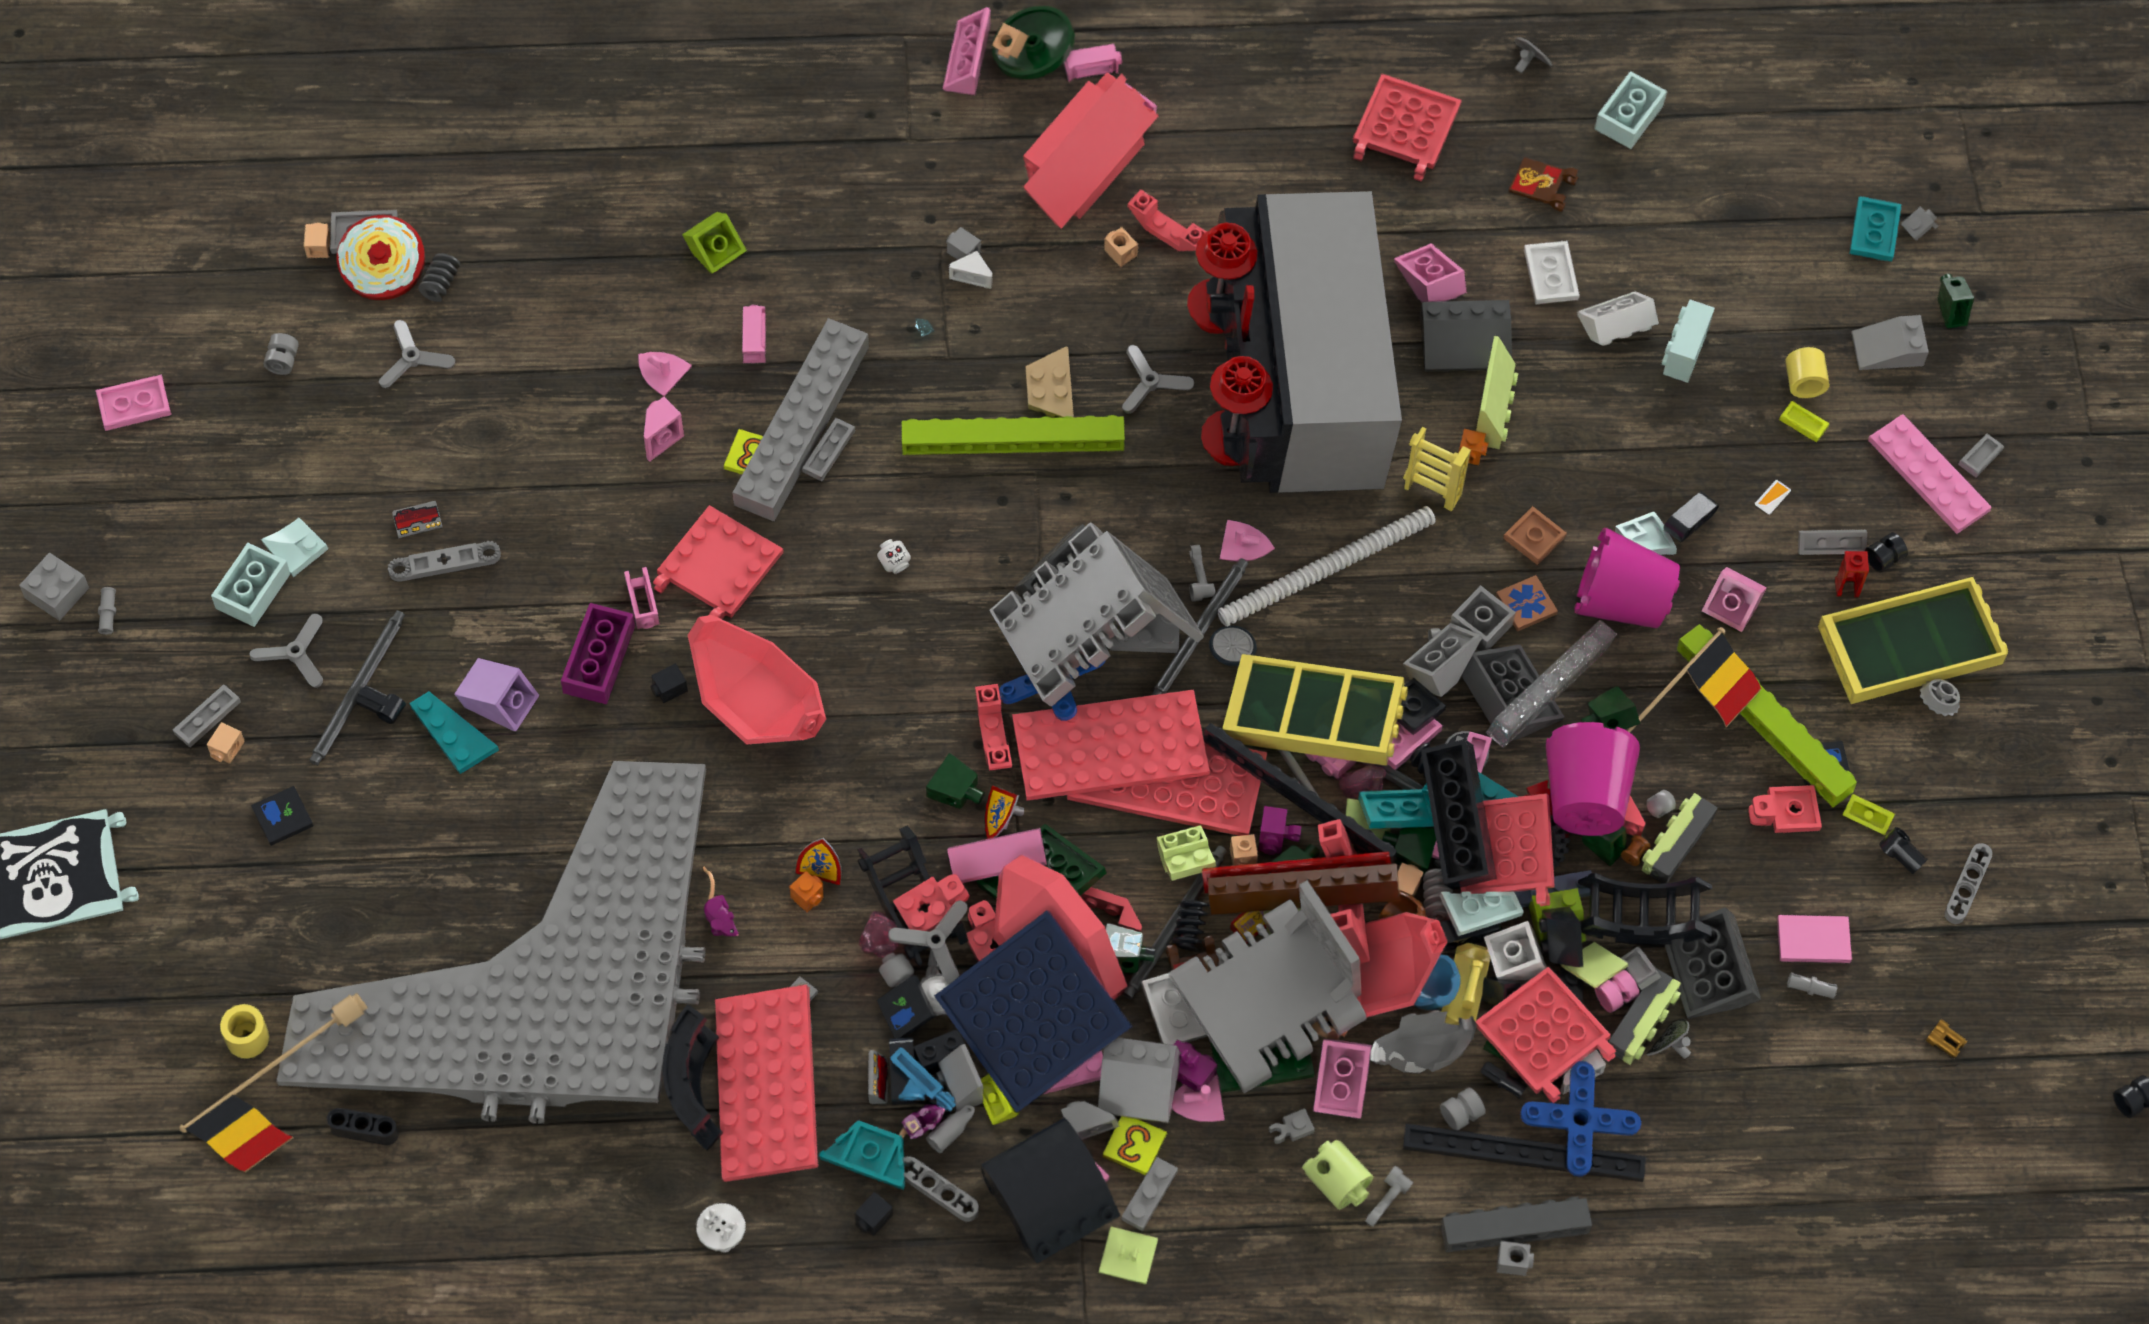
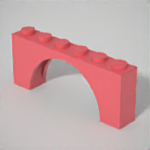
[1318,819,1370,964]

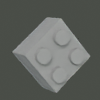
[19,553,89,621]
[1450,585,1516,651]

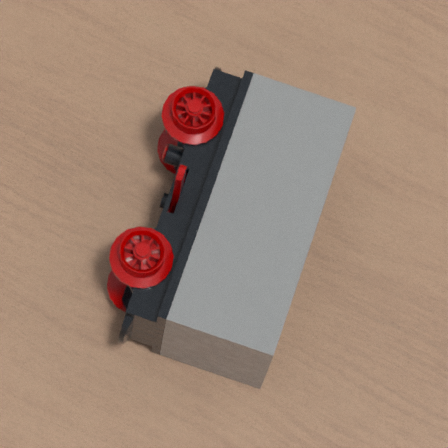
[1187,191,1402,493]

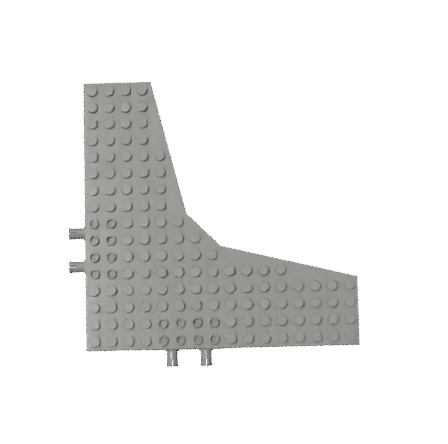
[277,761,706,1124]

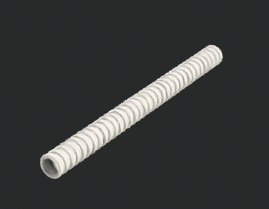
[1218,506,1435,627]

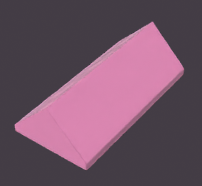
[943,7,990,95]
[947,828,1047,883]

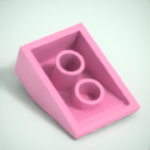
[1394,244,1467,302]
[1313,1038,1372,1119]

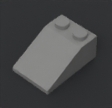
[1851,315,1929,370]
[1403,623,1482,697]

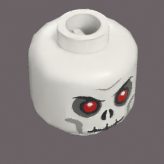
[877,539,911,574]

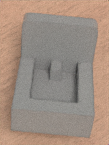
[1901,206,1938,241]

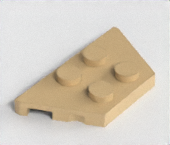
[1026,347,1074,418]

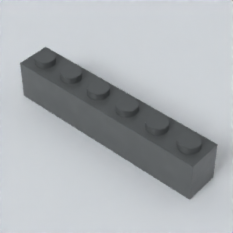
[1441,1197,1592,1253]

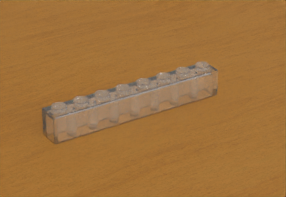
[1486,620,1617,748]

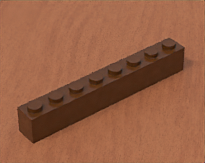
[1208,864,1400,915]

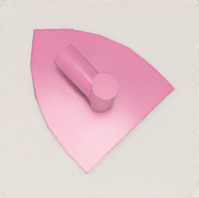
[638,352,692,396]
[1220,520,1275,562]
[1171,1075,1225,1122]

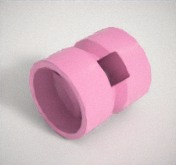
[1595,970,1640,1013]

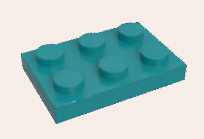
[1849,196,1902,262]
[1358,789,1434,829]

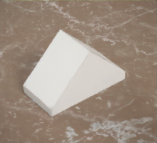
[949,251,992,289]

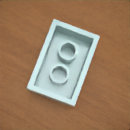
[1595,71,1667,149]
[1662,300,1715,383]
[211,543,290,627]

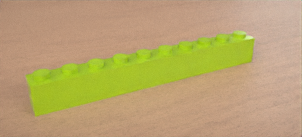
[902,415,1125,455]
[1677,624,1857,808]

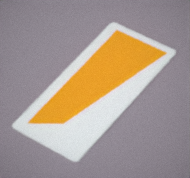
[1755,480,1791,515]

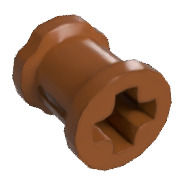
[1621,835,1651,866]

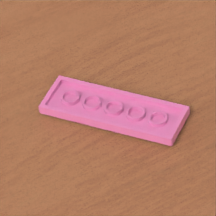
[1868,414,1992,534]

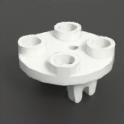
[697,1204,745,1252]

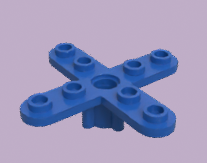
[999,660,1106,721]
[1520,1061,1641,1177]

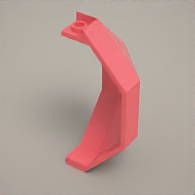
[688,615,826,744]
[993,855,1127,1000]
[1357,912,1448,1017]

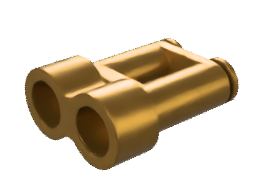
[1925,1019,1967,1059]

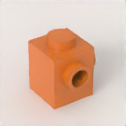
[1459,429,1488,465]
[789,871,824,912]

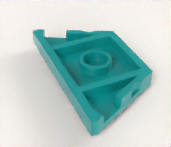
[818,1120,905,1190]

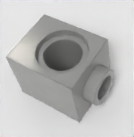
[1496,1241,1534,1276]

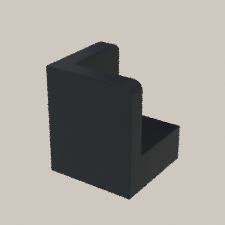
[1482,977,1521,1005]

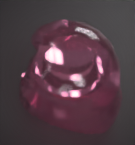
[1339,764,1386,800]
[859,911,899,958]

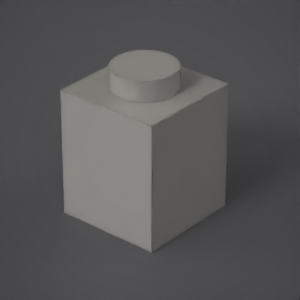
[946,227,981,260]

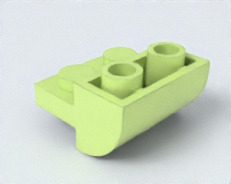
[1157,825,1216,881]

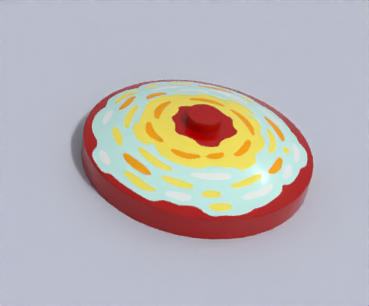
[337,215,425,300]

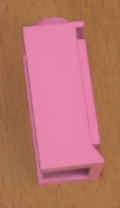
[1064,44,1122,81]
[742,305,766,363]
[624,567,659,629]

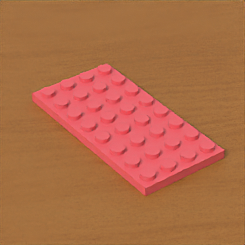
[1012,690,1210,801]
[1067,742,1267,836]
[715,984,818,1182]

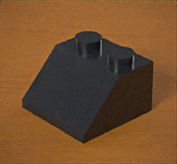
[1539,906,1583,967]

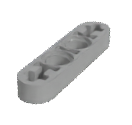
[1944,843,1993,924]
[904,1157,979,1222]

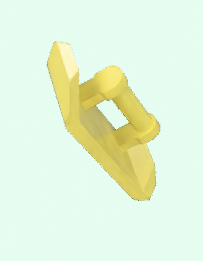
[1441,943,1491,1025]

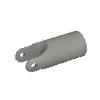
[926,1105,975,1153]

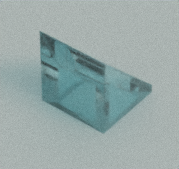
[916,318,934,336]

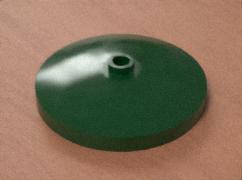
[992,6,1075,80]

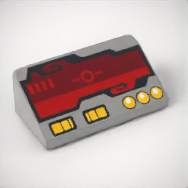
[392,501,442,538]
[868,1050,888,1104]

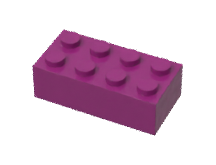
[561,603,635,705]

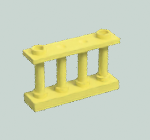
[1403,427,1471,511]

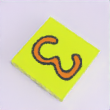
[724,429,763,474]
[1103,1117,1167,1176]

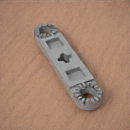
[388,541,501,582]

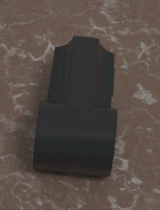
[356,686,406,724]
[1879,827,1928,874]

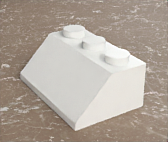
[1577,291,1659,345]

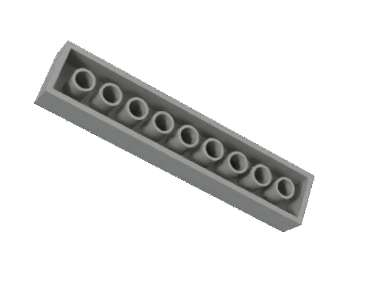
[733,318,869,521]

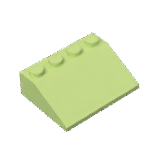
[1476,336,1518,449]

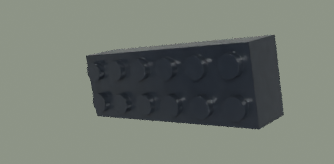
[1421,739,1497,889]

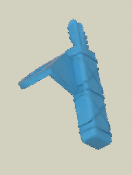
[891,1047,956,1111]

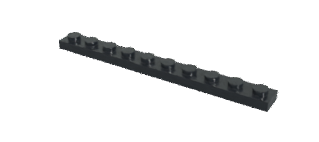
[1203,723,1397,864]
[1403,1124,1646,1182]

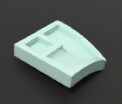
[1615,512,1677,555]
[261,518,328,577]

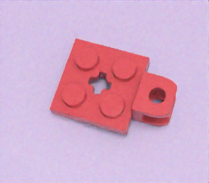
[1748,785,1822,833]
[893,874,970,932]
[966,900,996,962]

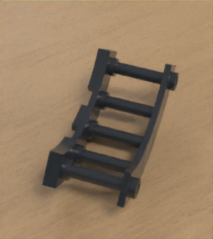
[857,825,969,966]
[1578,873,1712,945]
[662,1004,723,1151]

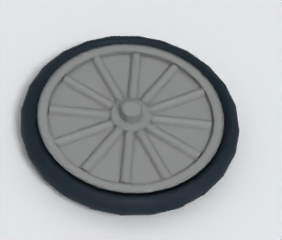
[1209,625,1257,666]

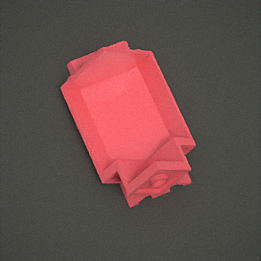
[1023,73,1158,229]

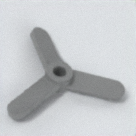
[379,320,455,388]
[1122,345,1194,414]
[250,614,323,688]
[888,900,967,984]

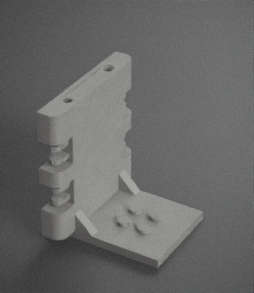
[989,522,1204,706]
[1168,881,1366,1093]

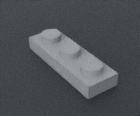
[802,418,855,482]
[1798,530,1867,555]
[173,684,241,747]
[1121,1157,1178,1231]

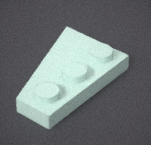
[1439,892,1524,936]

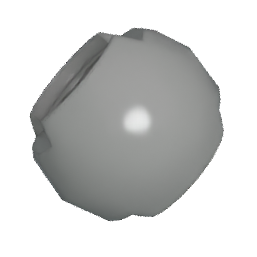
[1647,790,1676,818]

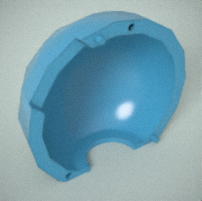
[1414,954,1461,1010]

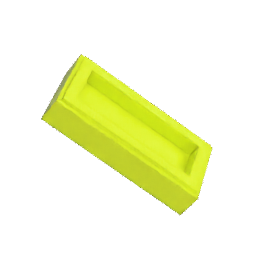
[1779,401,1829,443]

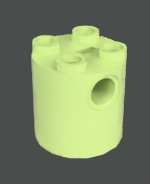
[1302,1140,1374,1210]

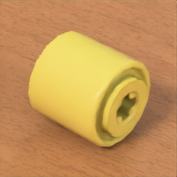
[1785,347,1829,398]
[220,1004,269,1059]

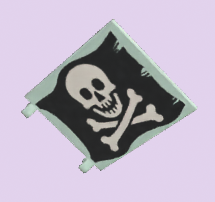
[0,809,139,939]

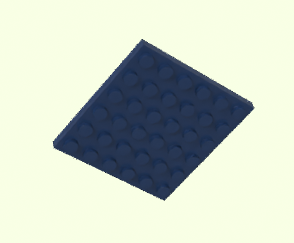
[934,910,1132,1113]

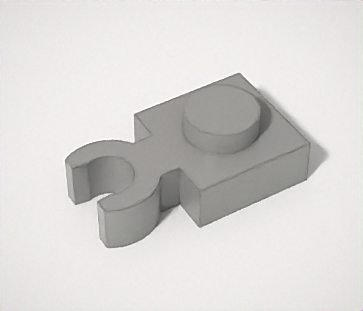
[1269,1109,1315,1144]

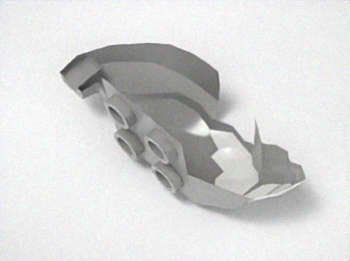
[1371,1010,1477,1074]

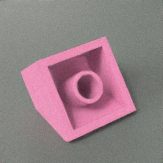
[644,397,684,462]
[1702,567,1767,632]

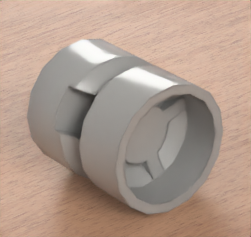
[263,333,299,375]
[1440,1087,1485,1131]

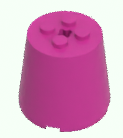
[1575,528,1680,629]
[1546,722,1640,836]

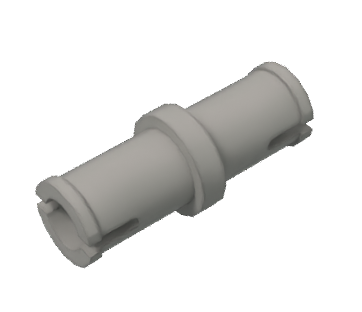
[98,587,116,635]
[1787,973,1837,999]

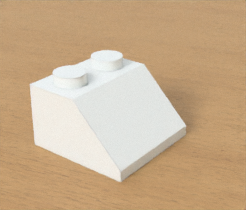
[1484,921,1546,980]

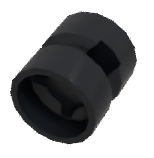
[1865,532,1908,573]
[2113,1075,2149,1118]

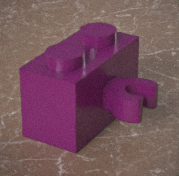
[1258,806,1301,855]
[1173,1039,1217,1092]

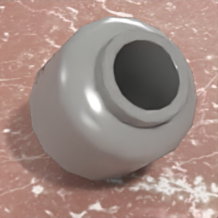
[879,952,914,987]

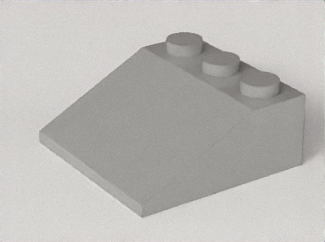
[1098,1038,1181,1123]

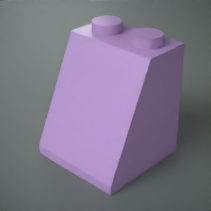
[454,658,539,732]

